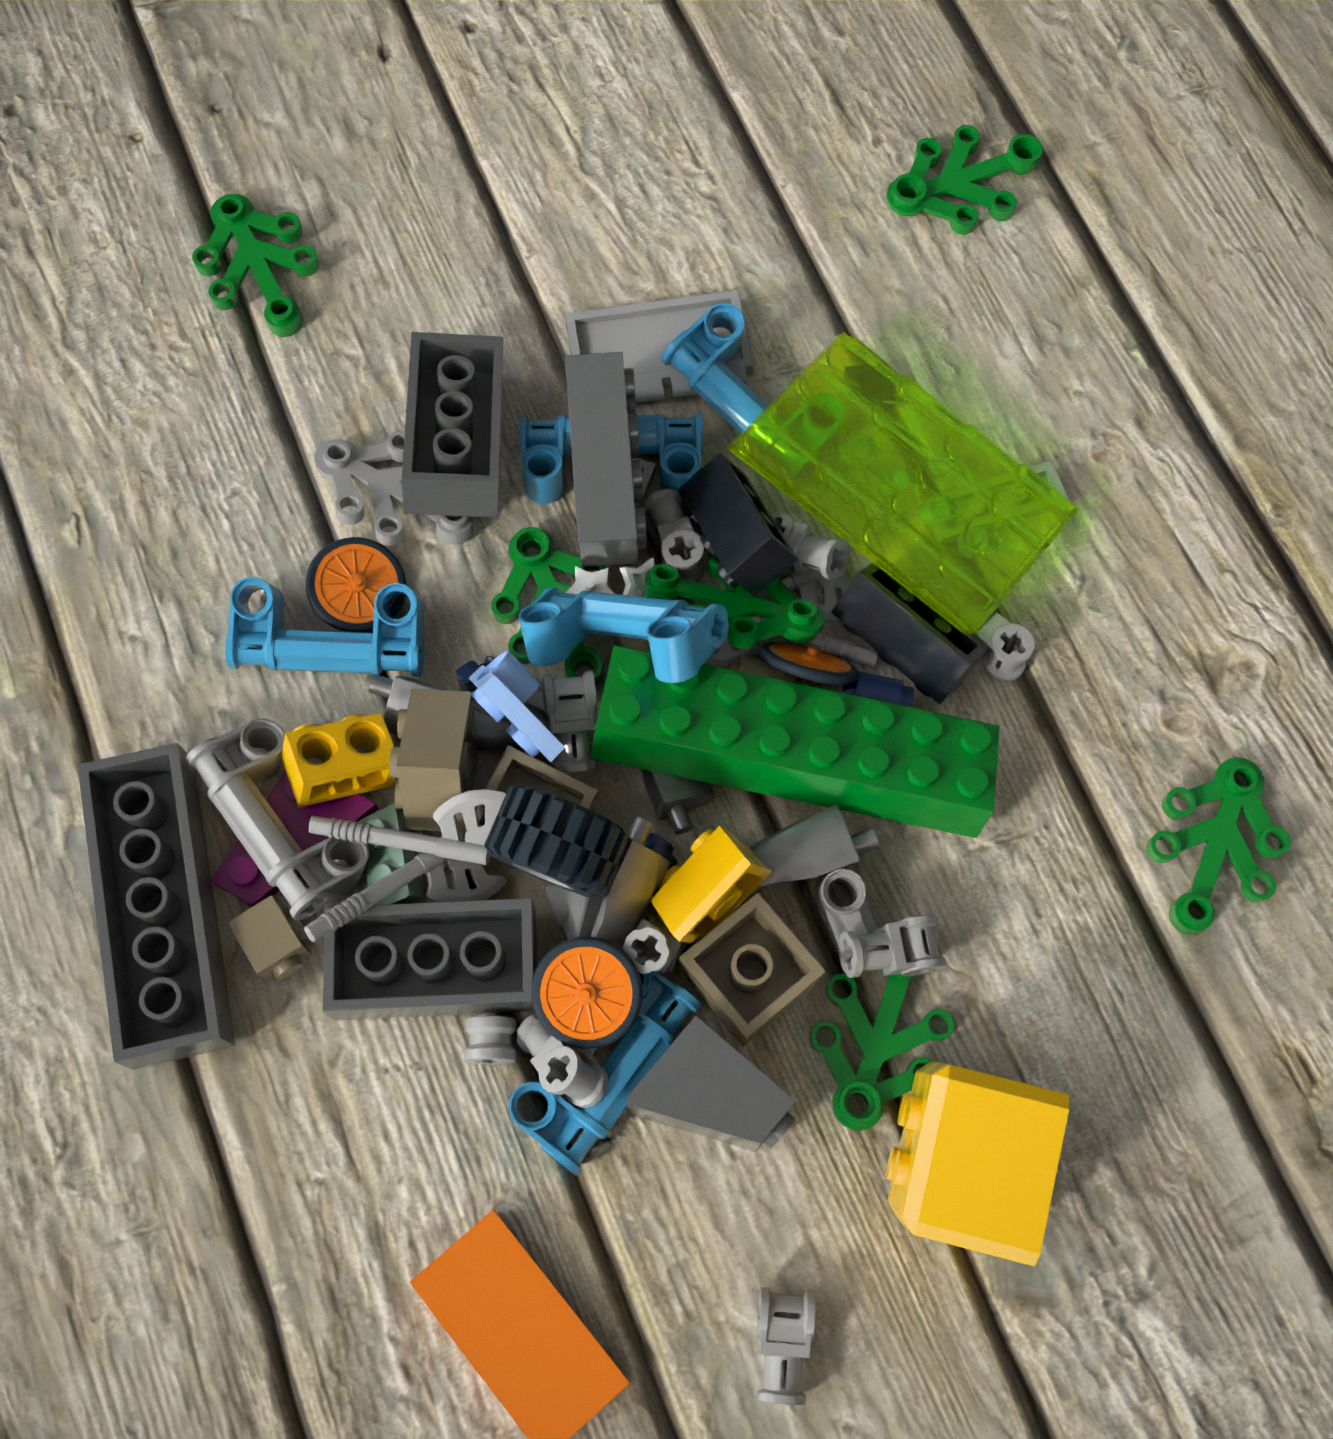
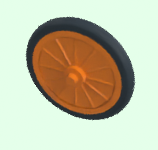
[306,537,406,633]
[759,642,859,685]
[532,936,643,1049]

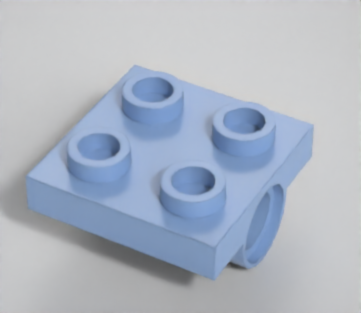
[469,650,565,762]

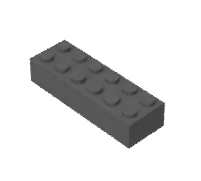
[77,743,236,1070]

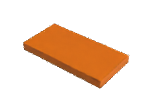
[409,1209,630,1439]

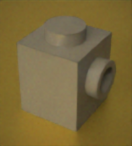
[227,895,312,982]

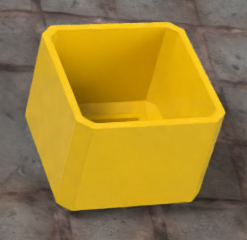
[886,1061,1069,1266]

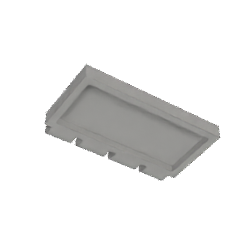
[565,290,754,404]

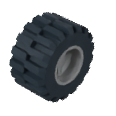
[484,786,630,898]

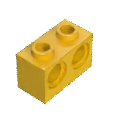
[281,713,395,808]

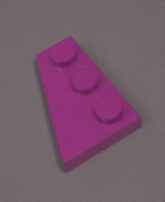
[211,771,379,907]

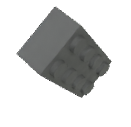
[402,332,504,518]
[565,351,646,567]
[323,898,537,1021]

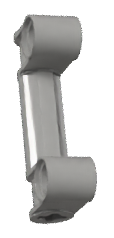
[184,719,369,921]

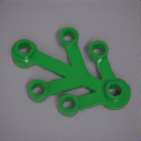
[886,125,1043,235]
[192,194,320,337]
[491,527,606,685]
[644,553,825,649]
[1146,757,1291,935]
[809,973,954,1131]

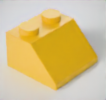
[650,825,774,943]

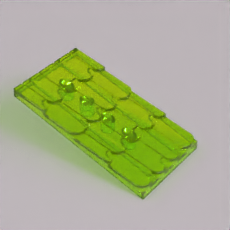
[726,332,1079,636]

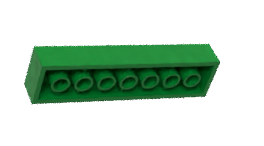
[590,645,1000,838]

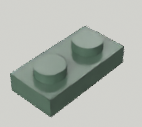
[358,803,423,905]

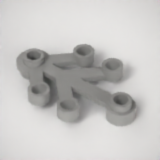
[314,431,473,546]

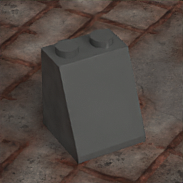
[625,1016,796,1152]

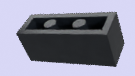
[679,452,799,597]
[831,558,990,704]

